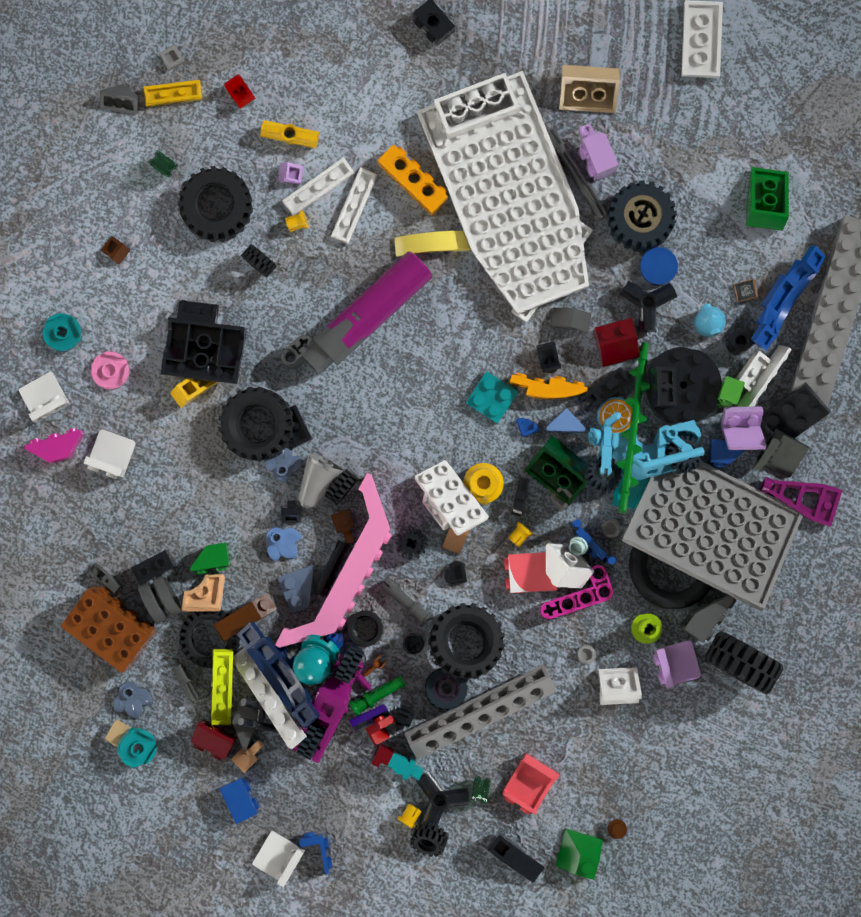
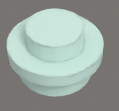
[569,537,588,556]

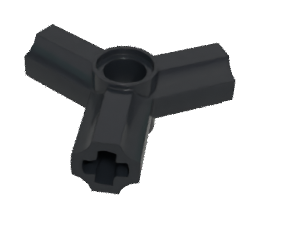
[619,280,677,333]
[416,771,469,826]

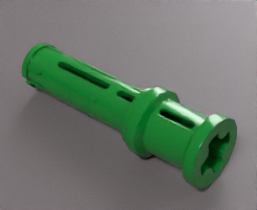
[349,675,406,716]

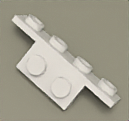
[736,345,792,407]

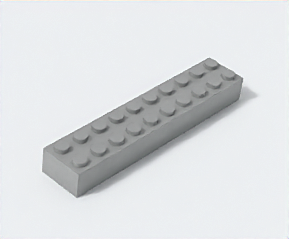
[788,215,861,407]

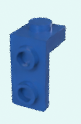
[299,831,333,875]

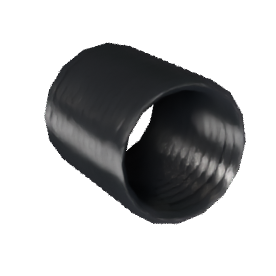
[403,633,424,655]

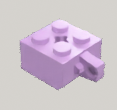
[578,123,619,182]

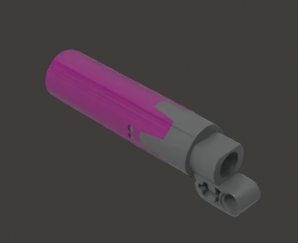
[281,251,432,375]

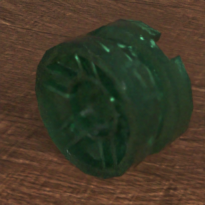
[148,150,178,178]
[470,775,491,805]

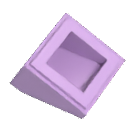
[278,162,303,185]

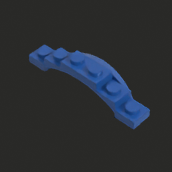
[751,245,826,351]

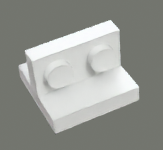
[598,667,642,705]

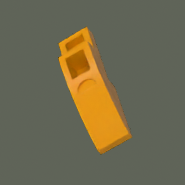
[509,372,588,400]

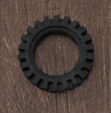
[179,610,240,668]

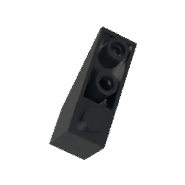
[487,832,545,883]

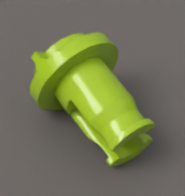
[631,613,662,644]

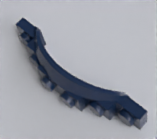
[237,622,320,729]

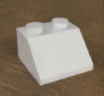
[546,543,594,588]

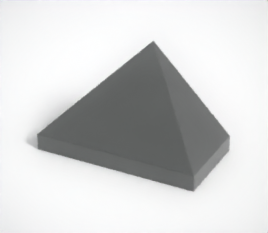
[100,84,138,114]

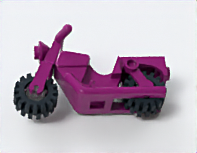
[291,645,371,763]

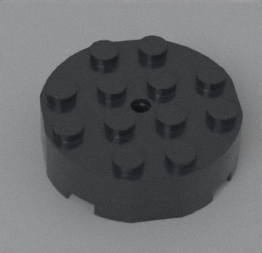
[643,347,722,424]

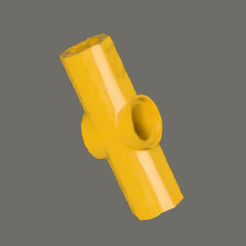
[260,120,320,149]

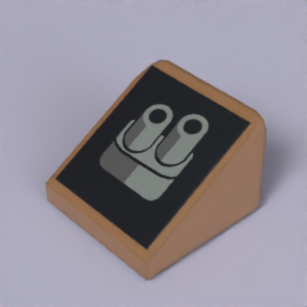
[733,279,758,303]

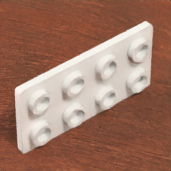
[415,460,489,536]

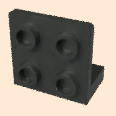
[754,429,809,478]

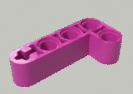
[540,565,613,619]

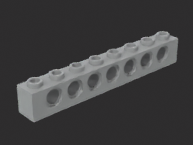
[404,665,557,760]

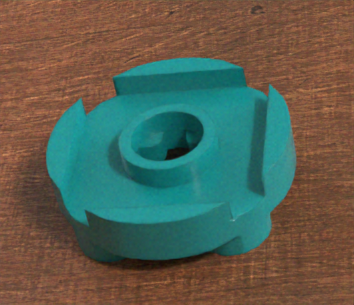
[42,313,82,352]
[117,727,157,767]

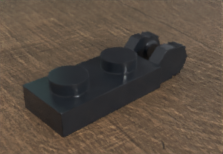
[578,367,631,412]

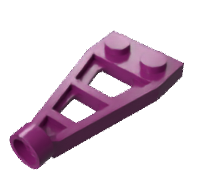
[760,477,843,527]

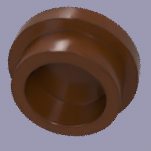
[607,819,627,839]

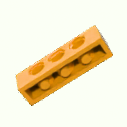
[377,144,448,216]

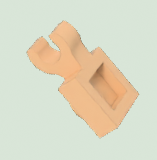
[231,740,264,773]

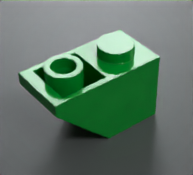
[190,542,231,575]

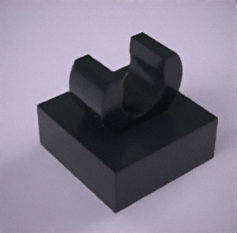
[281,501,301,523]

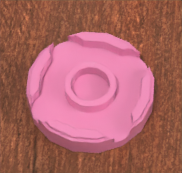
[91,351,129,390]

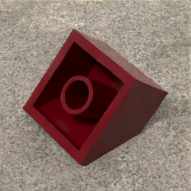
[593,318,640,367]
[190,720,237,761]

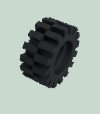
[241,244,277,278]
[325,469,358,505]
[410,822,448,857]

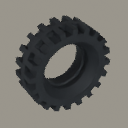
[178,166,253,242]
[218,387,295,461]
[428,603,505,680]

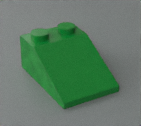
[746,167,789,231]

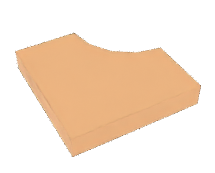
[181,574,225,611]

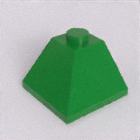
[555,828,603,880]

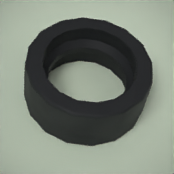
[347,611,383,647]

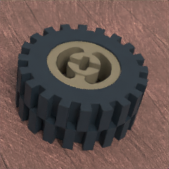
[607,180,677,252]

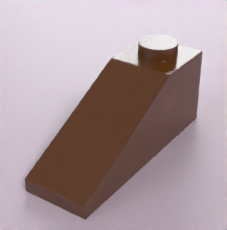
[213,593,277,642]

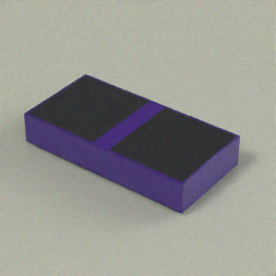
[350,704,390,731]

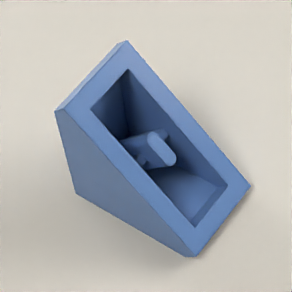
[546,408,585,433]

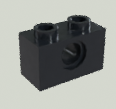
[413,0,455,46]
[131,550,177,585]

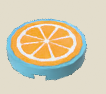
[597,397,633,435]

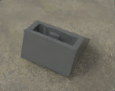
[679,593,737,643]

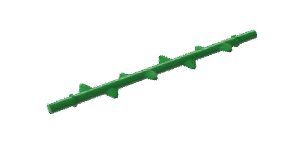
[617,342,651,513]

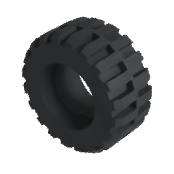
[705,631,783,695]

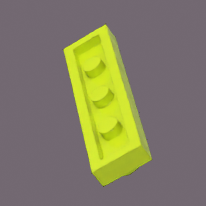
[211,649,233,725]

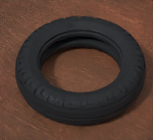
[629,547,712,609]

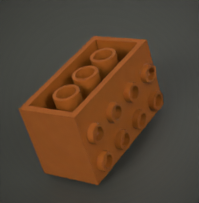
[60,586,158,673]

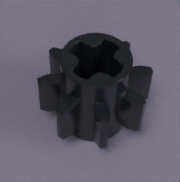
[393,705,415,730]

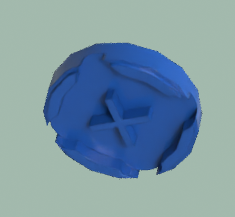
[640,247,678,285]

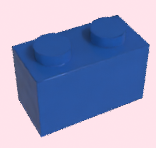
[220,777,260,824]

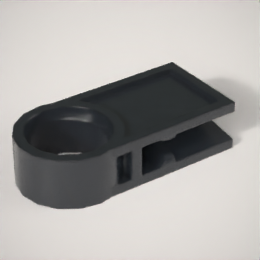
[511,477,530,517]

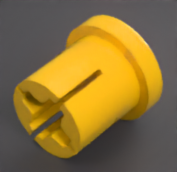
[285,210,309,232]
[508,521,533,547]
[397,804,422,829]

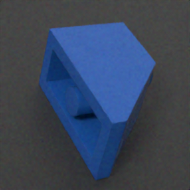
[708,439,745,468]

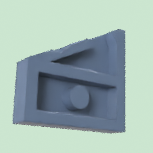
[278,565,314,614]

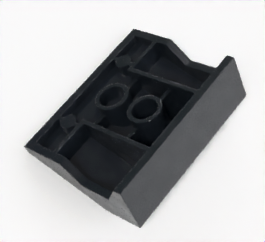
[160,317,247,384]

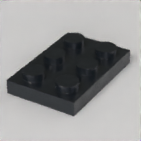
[762,382,830,439]

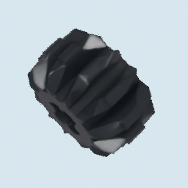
[395,527,428,560]

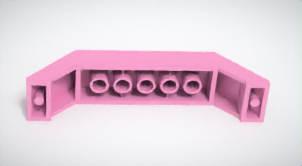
[275,473,392,647]

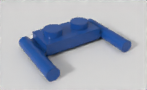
[570,519,616,565]

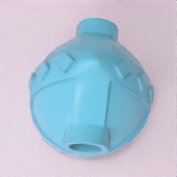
[694,303,726,337]

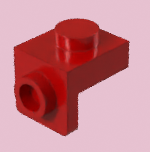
[224,74,256,109]
[366,715,395,745]

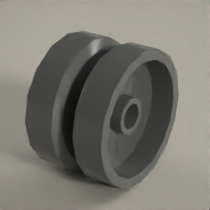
[138,574,182,624]

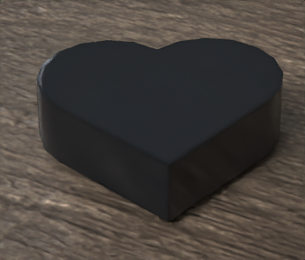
[444,561,467,584]

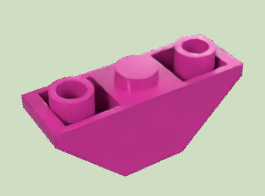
[24,428,84,464]

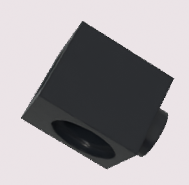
[725,326,755,356]

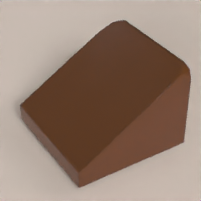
[100,236,130,264]

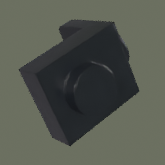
[536,341,561,373]

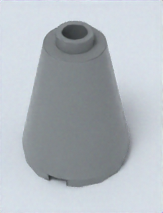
[298,453,343,509]

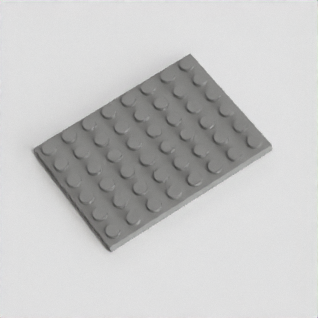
[621,452,803,611]

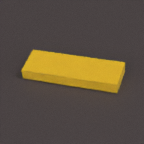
[143,80,203,107]

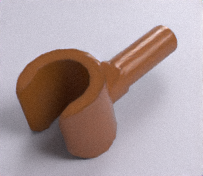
[363,654,387,677]

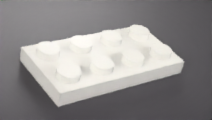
[681,0,723,78]

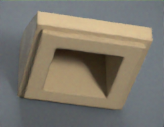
[105,720,131,747]

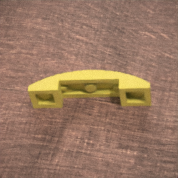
[394,231,471,257]

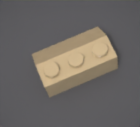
[559,65,620,113]

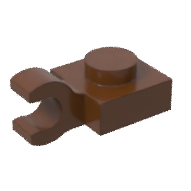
[331,509,355,544]

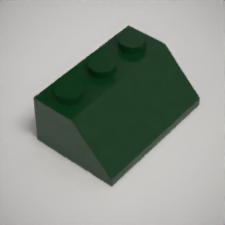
[524,436,597,506]

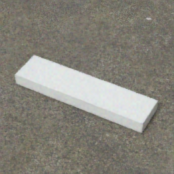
[282,157,355,215]
[331,167,378,244]

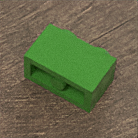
[717,376,745,409]

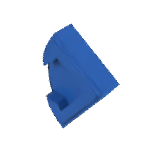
[516,418,540,437]

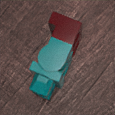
[371,743,424,781]

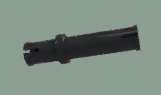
[313,540,349,597]

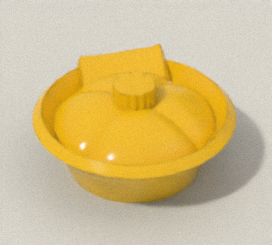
[463,463,504,505]

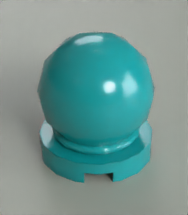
[293,634,340,686]

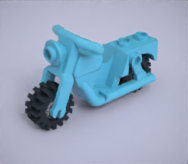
[585,412,704,494]

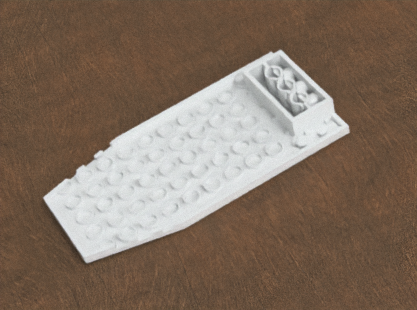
[417,71,589,314]

